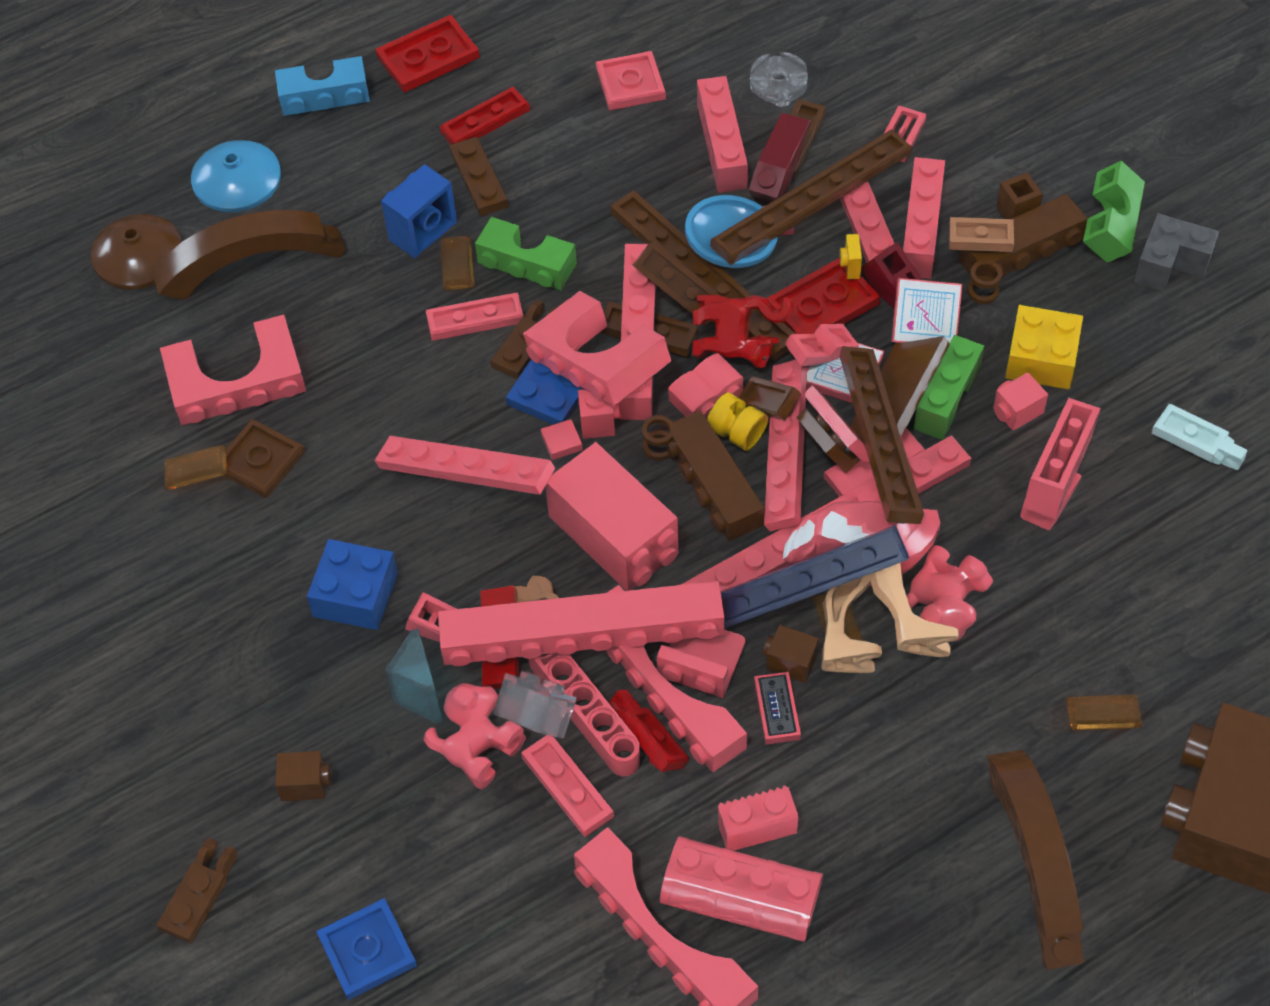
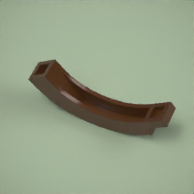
[152,210,345,300]
[987,749,1084,970]

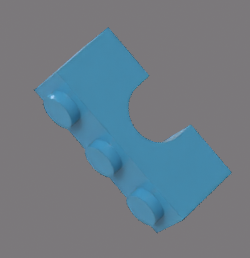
[275,56,370,116]

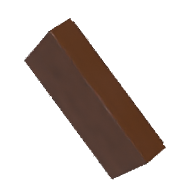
[739,376,801,421]

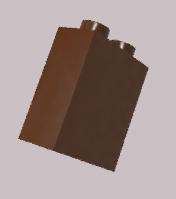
[1160,702,1270,893]

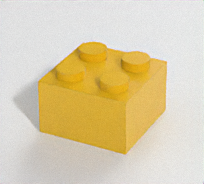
[1005,305,1083,389]

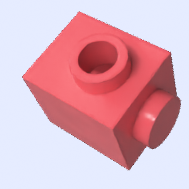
[993,373,1048,431]
[578,389,620,439]

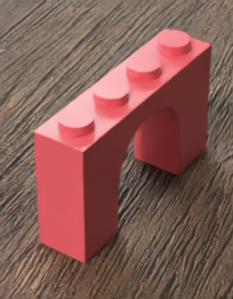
[523,291,671,406]
[160,315,306,426]

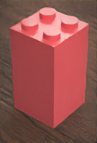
[545,442,679,591]

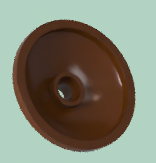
[90,214,182,289]

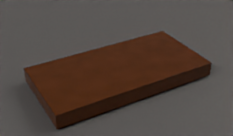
[850,336,950,442]

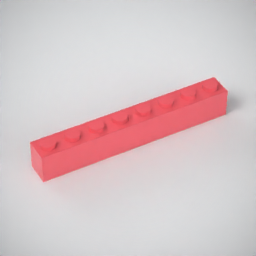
[438,581,724,666]

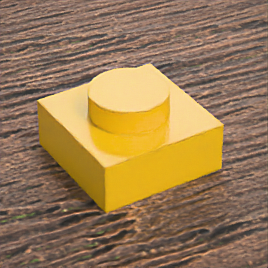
[840,234,862,279]

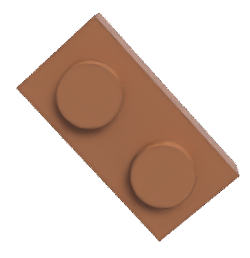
[949,217,1014,252]

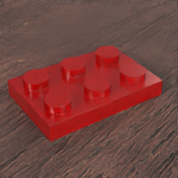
[375,15,480,93]
[766,258,880,334]

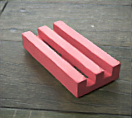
[884,106,926,162]

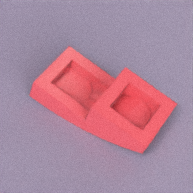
[785,324,859,366]

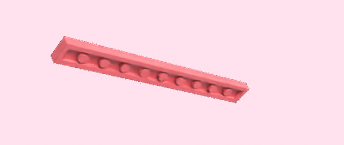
[681,435,971,591]

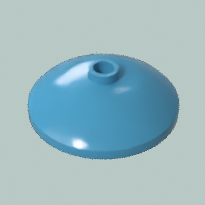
[191,140,281,212]
[685,195,778,268]

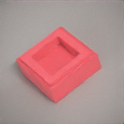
[541,419,583,460]

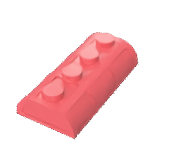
[660,836,823,942]

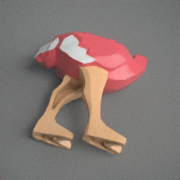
[783,500,959,673]

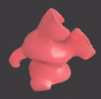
[906,545,993,642]
[423,683,526,790]

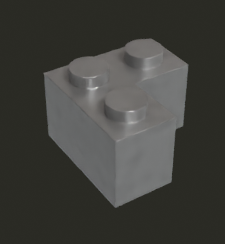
[1134,213,1219,291]

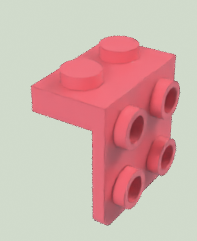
[657,630,745,698]

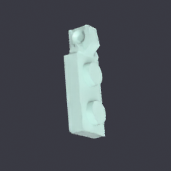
[1152,404,1247,470]

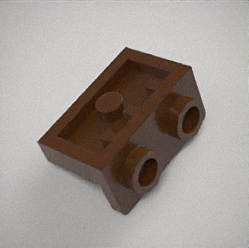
[796,409,863,473]

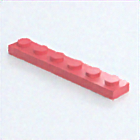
[764,360,807,532]
[374,436,555,495]

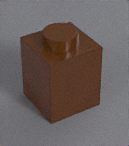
[996,172,1043,219]
[763,625,819,684]
[275,751,331,801]

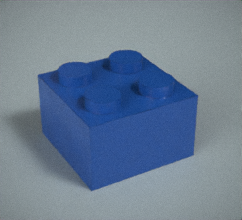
[381,164,457,259]
[307,539,398,630]

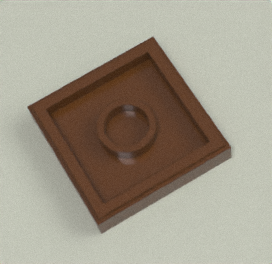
[213,419,306,499]

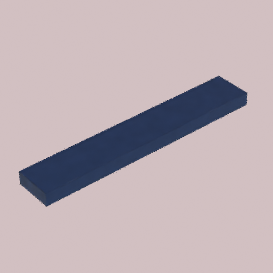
[720,525,909,628]

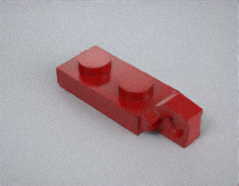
[608,689,689,772]

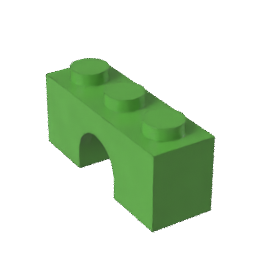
[1083,161,1145,263]
[475,217,577,291]
[913,335,984,440]

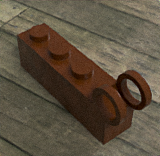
[959,194,1088,304]
[642,410,765,542]

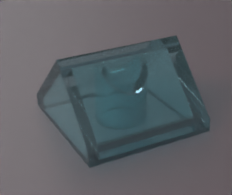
[385,629,443,723]

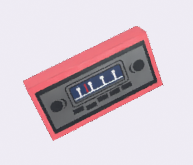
[754,672,801,745]

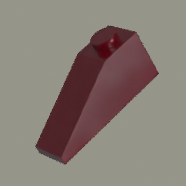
[748,113,811,204]
[861,242,923,309]

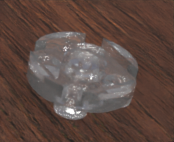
[750,52,808,107]

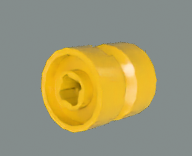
[707,392,768,451]

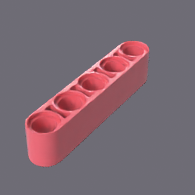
[528,653,640,777]

